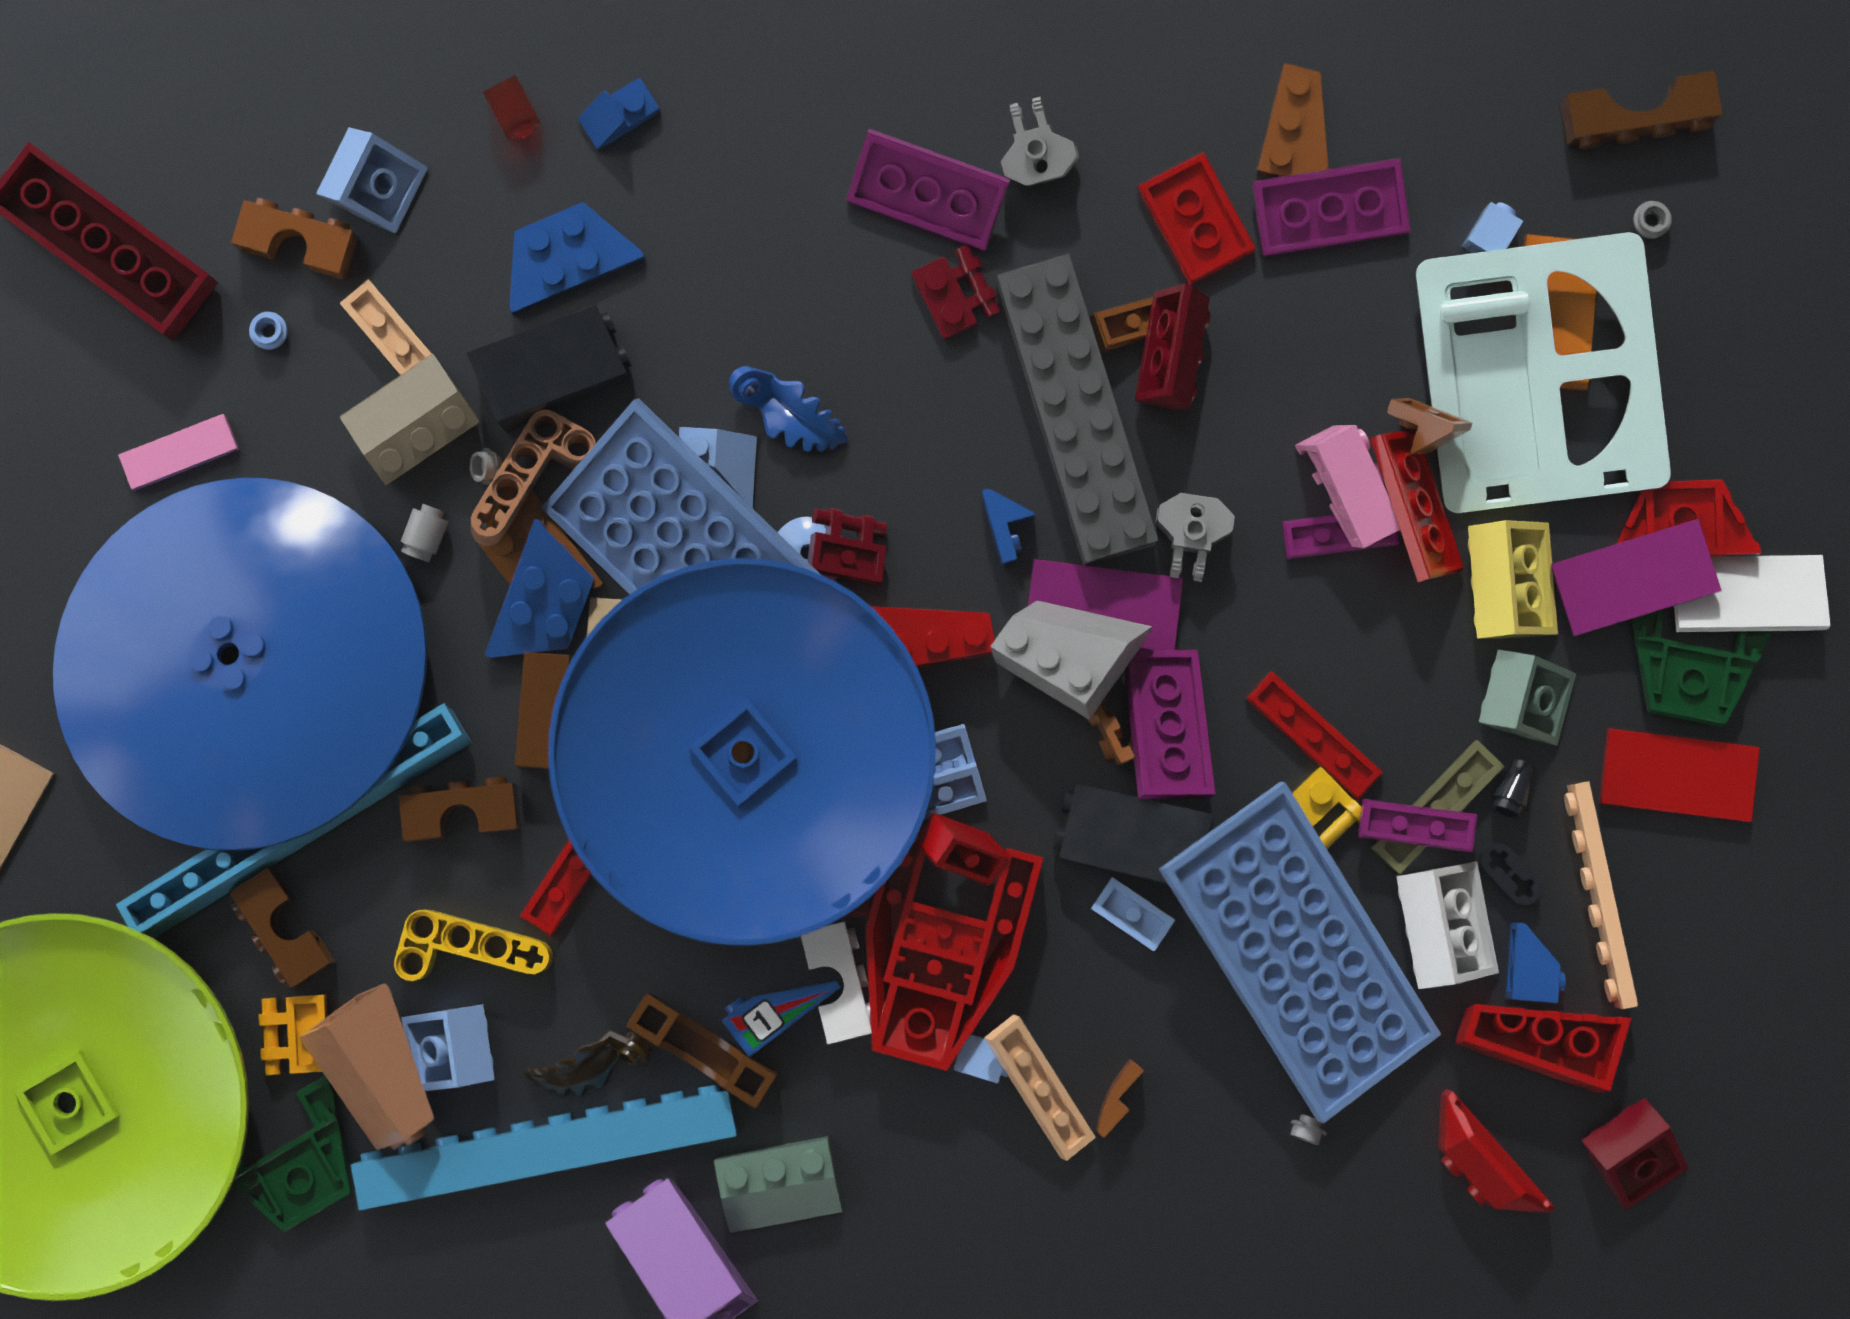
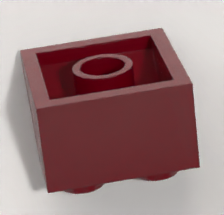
[1582,1098,1688,1211]

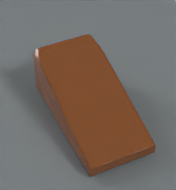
[1089,297,1153,354]

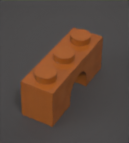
[231,198,358,280]

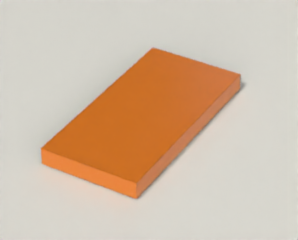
[1523,234,1597,391]

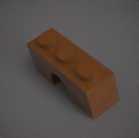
[399,777,522,842]
[229,867,336,988]

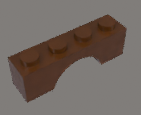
[1560,71,1723,149]
[626,992,778,1109]

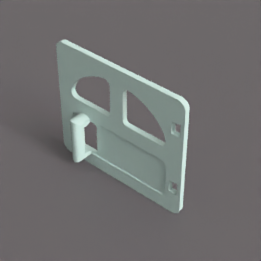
[1416,232,1671,513]

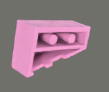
[1295,425,1400,548]

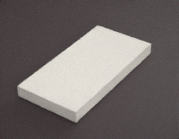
[1674,555,1831,632]

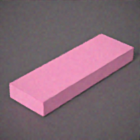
[118,414,239,491]

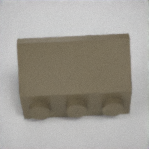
[339,353,480,486]

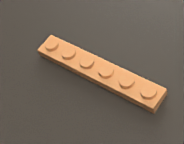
[1564,781,1638,1009]

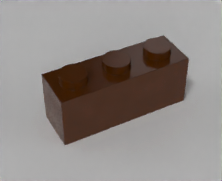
[515,652,573,769]

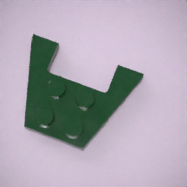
[1631,609,1774,727]
[232,1076,353,1232]

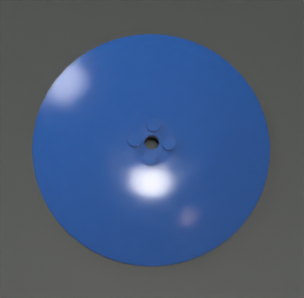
[53,478,428,851]
[548,558,936,945]

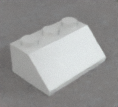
[1397,861,1499,989]

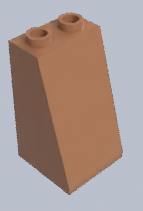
[299,983,434,1150]

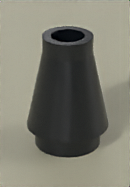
[1492,759,1535,819]

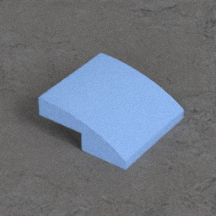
[924,724,987,819]

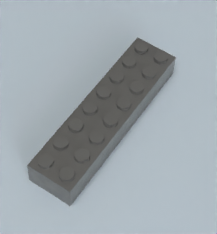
[996,254,1158,566]

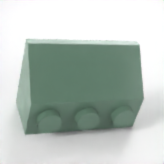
[714,1136,842,1233]

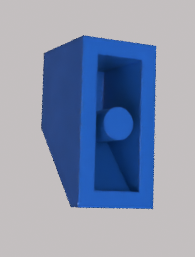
[1505,923,1565,1003]

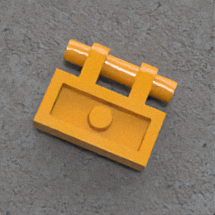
[258,994,328,1075]

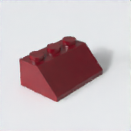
[1134,283,1211,411]

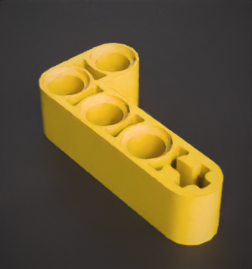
[394,910,553,981]

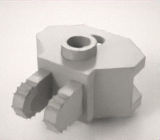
[1001,97,1079,186]
[1155,493,1235,582]

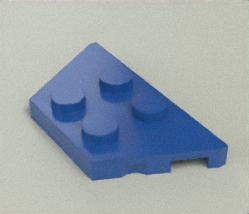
[509,202,645,315]
[485,519,594,657]

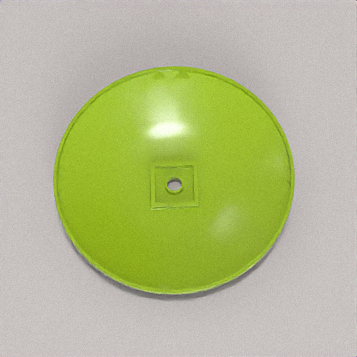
[0,913,249,1301]

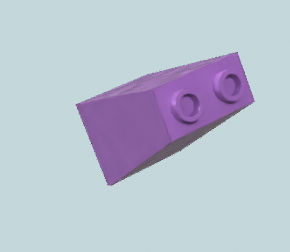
[605,1179,758,1319]

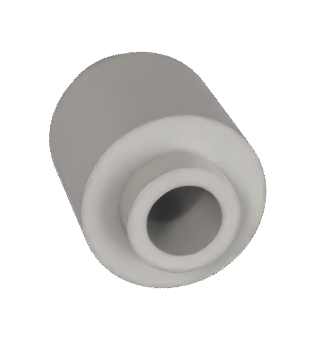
[401,504,449,562]

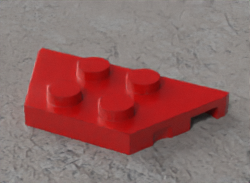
[1616,479,1761,556]

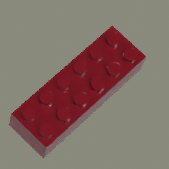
[0,141,219,342]

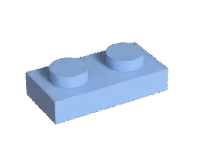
[1090,877,1175,951]

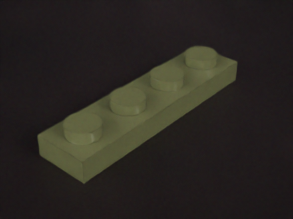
[1371,740,1504,875]

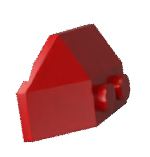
[1438,1089,1556,1213]

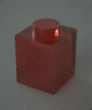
[482,75,540,140]

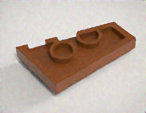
[1256,63,1329,178]
[1087,698,1135,766]

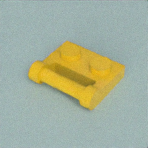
[1292,766,1361,849]

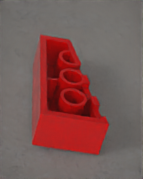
[870,606,995,668]
[1455,1004,1631,1094]

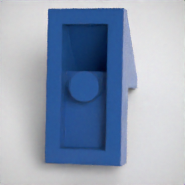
[578,77,661,150]
[981,489,1036,567]

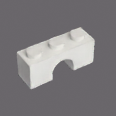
[801,921,871,1044]

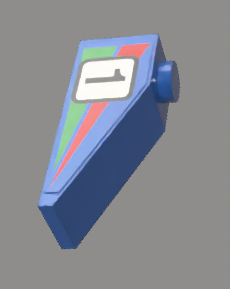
[722,980,841,1057]

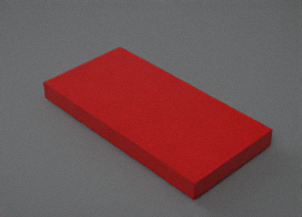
[1370,429,1464,582]
[1599,728,1760,822]

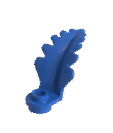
[729,366,848,452]

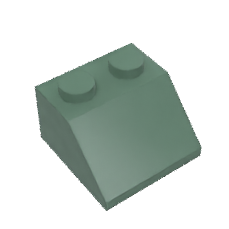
[1479,649,1576,746]

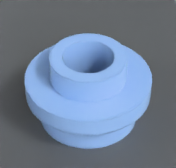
[249,312,288,350]

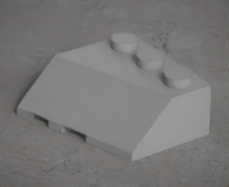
[990,600,1153,720]

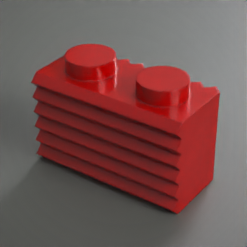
[916,813,1008,886]

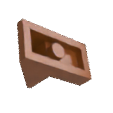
[1387,398,1473,455]

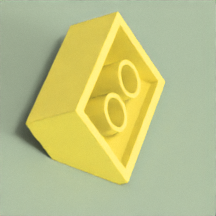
[1468,520,1558,639]

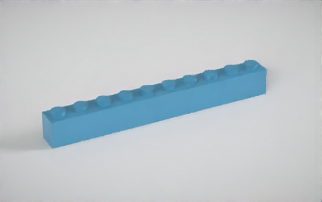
[116,703,472,939]
[351,1084,738,1210]

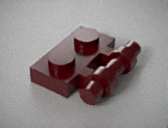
[911,245,1001,341]
[807,508,887,585]

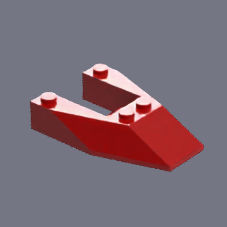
[866,825,1043,1071]

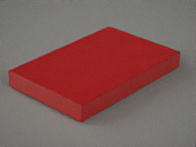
[1137,152,1256,285]

